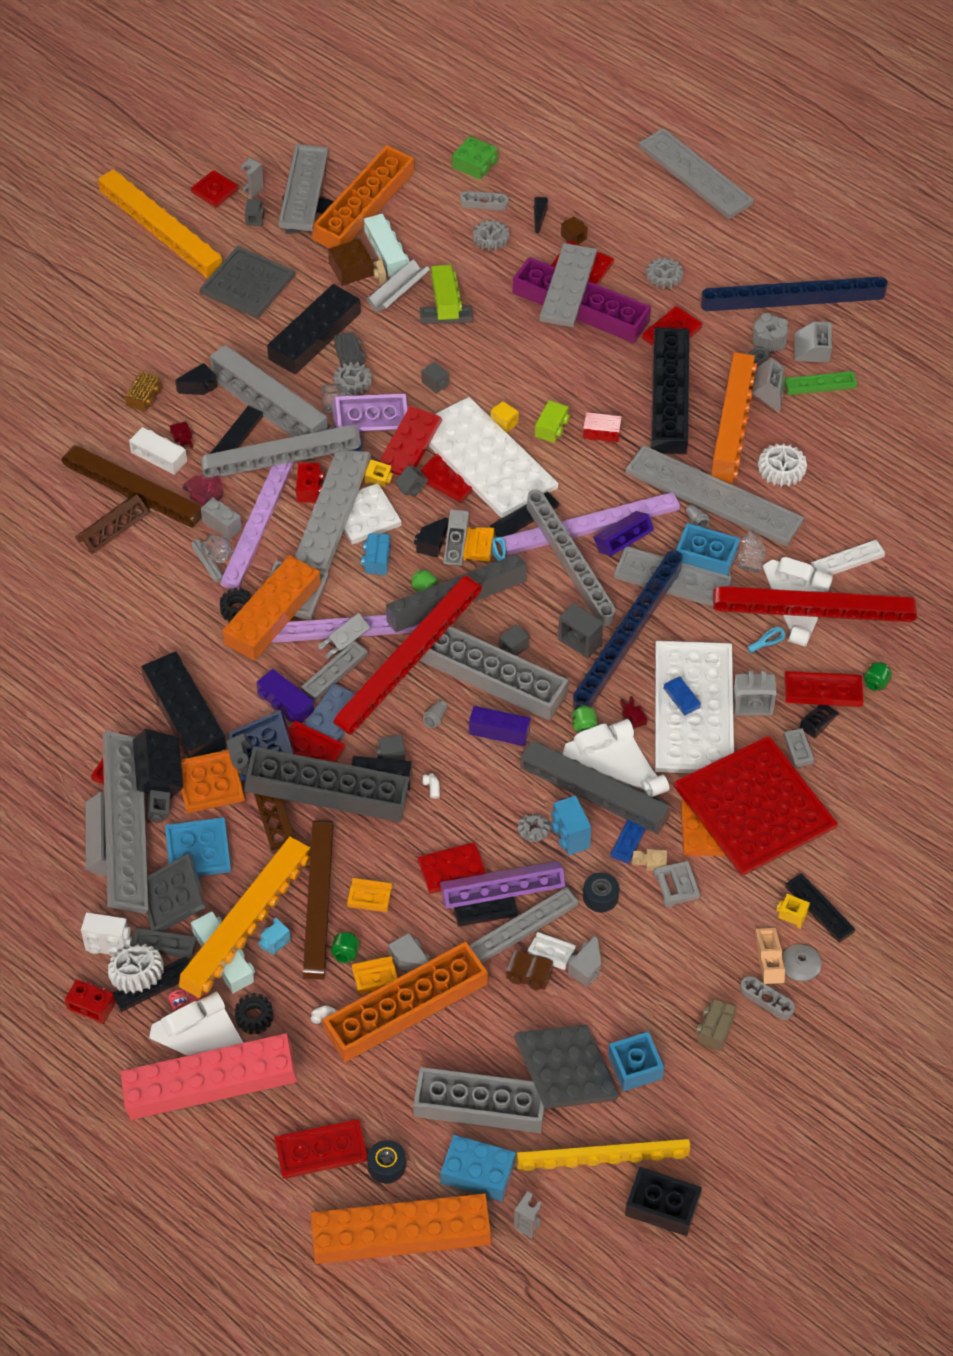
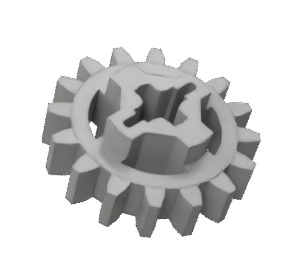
[473,219,509,251]
[646,257,683,289]
[334,362,372,396]

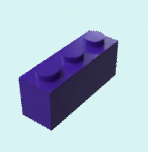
[593,511,654,556]
[256,669,314,723]
[469,706,530,746]

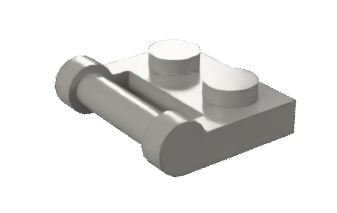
[653,861,700,907]

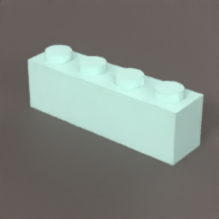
[364,213,409,276]
[191,911,255,994]

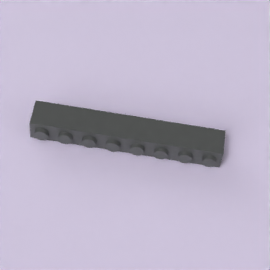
[386,554,526,632]
[520,741,670,835]

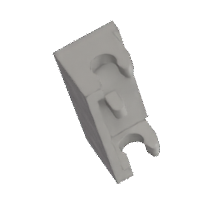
[241,157,264,199]
[514,1191,541,1239]

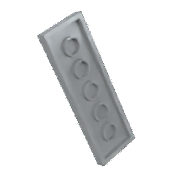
[539,243,597,328]
[614,547,732,607]

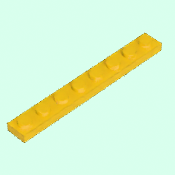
[517,1139,690,1171]

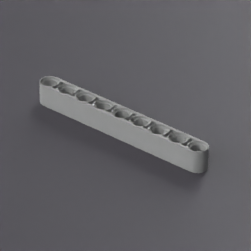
[201,425,361,479]
[527,489,615,626]

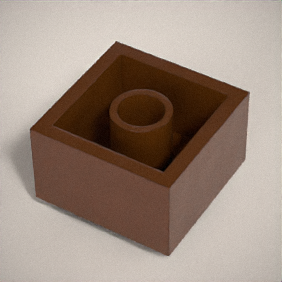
[328,239,374,286]

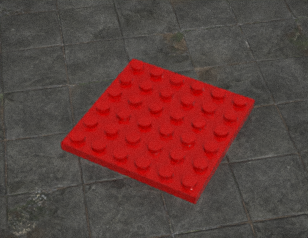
[673,736,838,876]

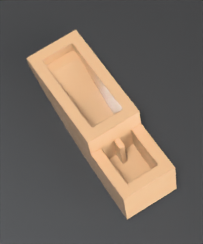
[755,928,785,984]

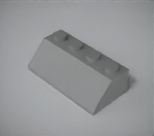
[86,792,107,876]

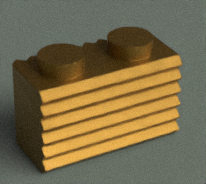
[125,371,162,412]

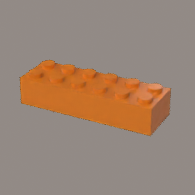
[222,555,321,661]

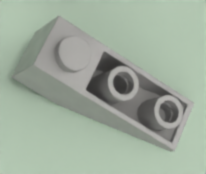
[443,509,470,566]

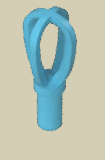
[492,537,506,561]
[747,627,785,653]

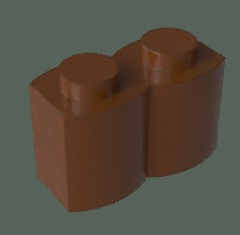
[506,951,553,990]

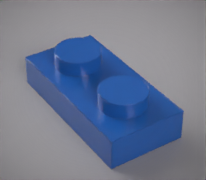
[663,676,701,716]

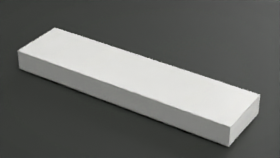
[811,539,885,575]

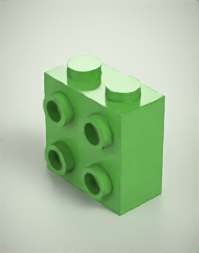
[452,136,499,180]

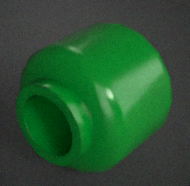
[864,662,892,691]
[331,932,360,963]

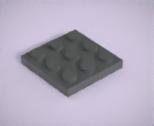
[147,854,206,932]

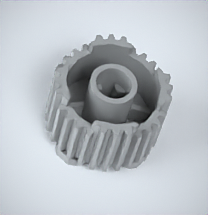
[752,313,788,353]

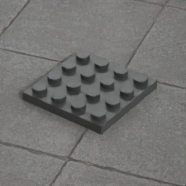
[200,246,295,319]
[514,1025,619,1109]

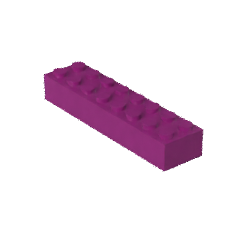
[512,257,651,343]

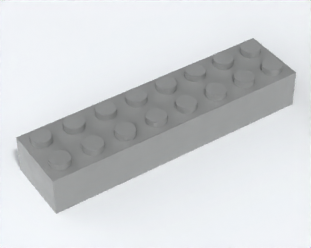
[210,345,328,437]
[419,626,569,721]

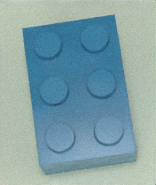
[676,523,740,576]
[440,1135,516,1202]

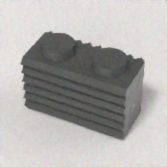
[334,332,365,368]

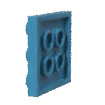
[165,817,231,877]

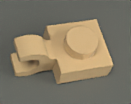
[371,255,386,285]
[632,849,667,871]

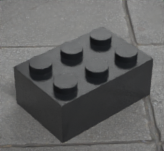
[133,729,183,799]
[625,1166,702,1236]

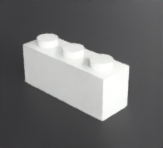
[129,427,187,475]

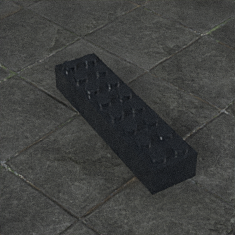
[651,327,689,454]

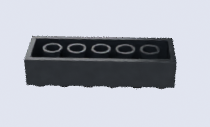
[267,284,361,375]
[141,651,227,758]

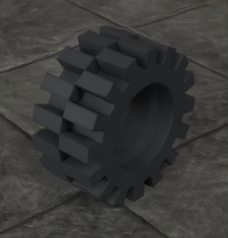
[220,588,252,622]
[235,993,273,1034]

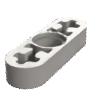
[460,191,508,210]
[740,976,795,1020]

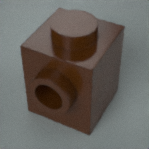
[561,216,587,244]

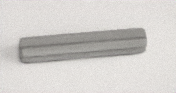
[191,539,223,583]

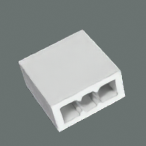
[81,913,133,957]

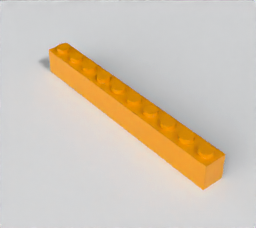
[98,169,223,279]
[179,837,310,998]

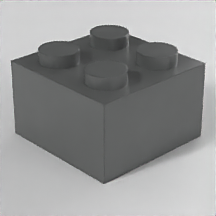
[558,603,603,659]

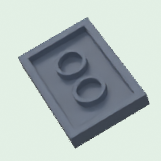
[304,683,356,742]

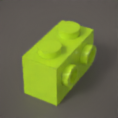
[535,400,570,443]

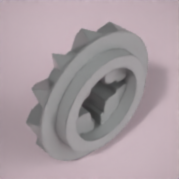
[518,812,550,842]

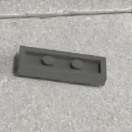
[420,306,472,324]
[131,928,197,959]

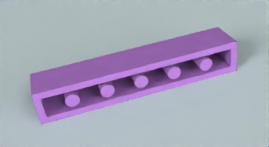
[440,861,565,909]

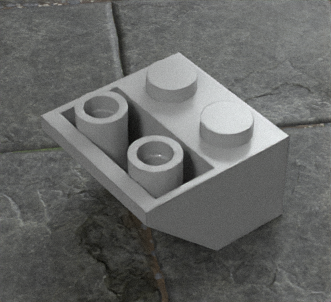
[794,322,832,363]
[752,358,785,412]

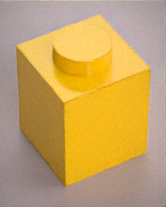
[490,401,519,433]

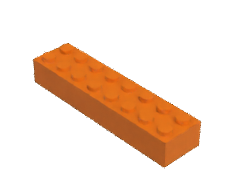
[312,145,414,248]
[711,352,757,485]
[322,941,488,1063]
[310,1194,491,1264]

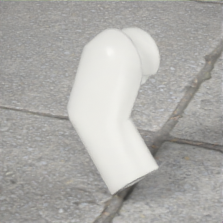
[423,773,440,799]
[311,1005,338,1024]

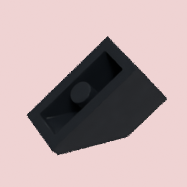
[175,363,218,395]
[414,518,448,558]

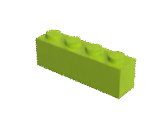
[431,265,462,320]

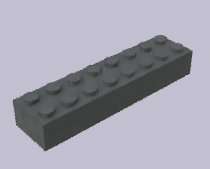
[244,746,409,822]

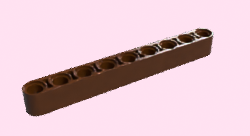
[61,445,202,528]
[303,820,333,980]

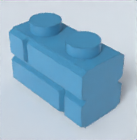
[361,533,391,575]

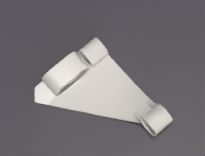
[762,557,833,647]
[563,719,669,798]
[149,991,243,1056]

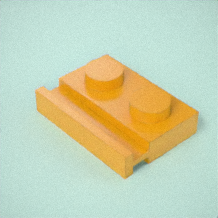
[463,527,495,561]
[347,878,392,912]
[351,956,397,994]

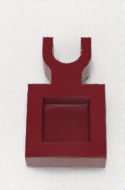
[169,421,193,449]
[620,696,647,729]

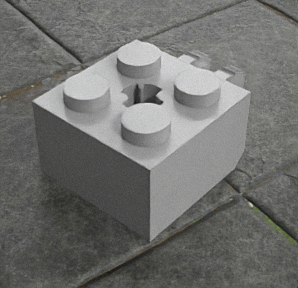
[733,671,776,716]

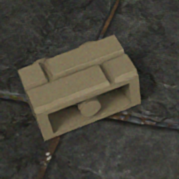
[696,999,737,1051]

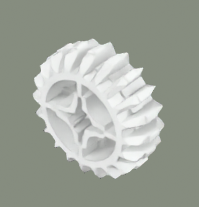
[758,442,807,487]
[108,943,164,994]

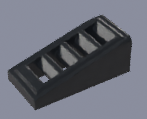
[534,197,548,233]
[800,705,839,739]

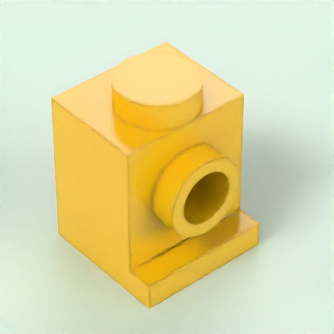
[365,460,393,487]
[776,894,810,929]

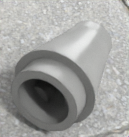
[686,505,710,528]
[423,701,447,728]

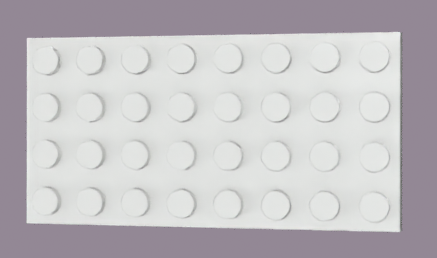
[429,397,559,518]
[655,641,734,773]

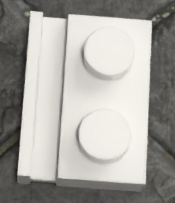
[527,932,576,970]

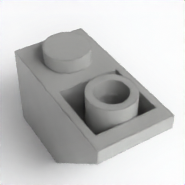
[388,933,431,972]
[568,936,601,988]

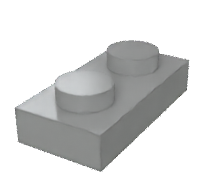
[783,728,814,768]

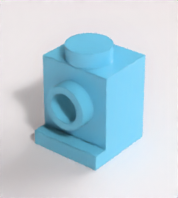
[258,918,291,955]

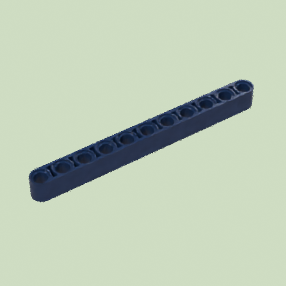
[701,277,888,311]
[573,551,682,710]

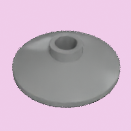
[782,944,822,982]

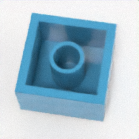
[550,795,591,856]
[608,1031,664,1092]

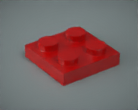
[191,170,238,208]

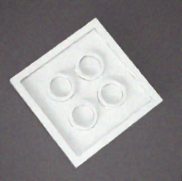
[343,483,402,545]

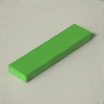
[785,371,857,395]

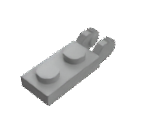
[318,613,370,659]

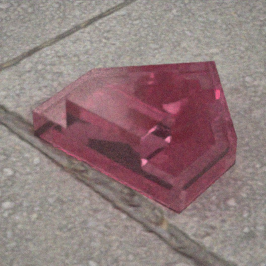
[183,475,223,506]

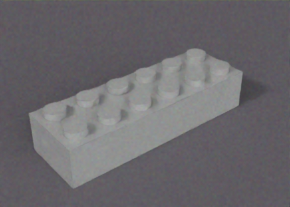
[413,1067,545,1133]

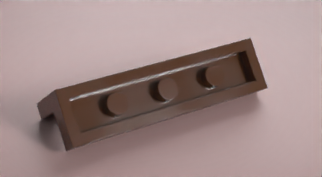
[75,494,150,554]
[254,794,293,851]

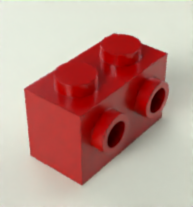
[296,463,324,503]
[64,979,116,1024]

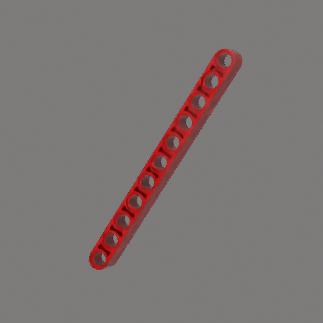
[333,575,482,735]
[713,586,917,622]

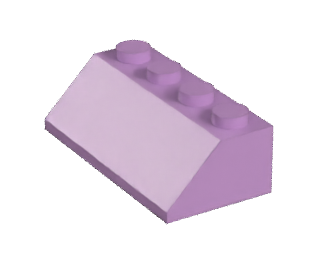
[332,394,407,432]

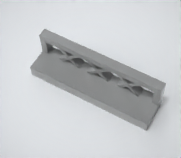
[366,259,430,313]

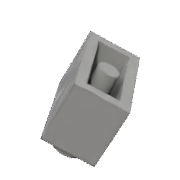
[201,497,242,540]

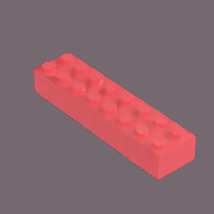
[121,1033,298,1120]

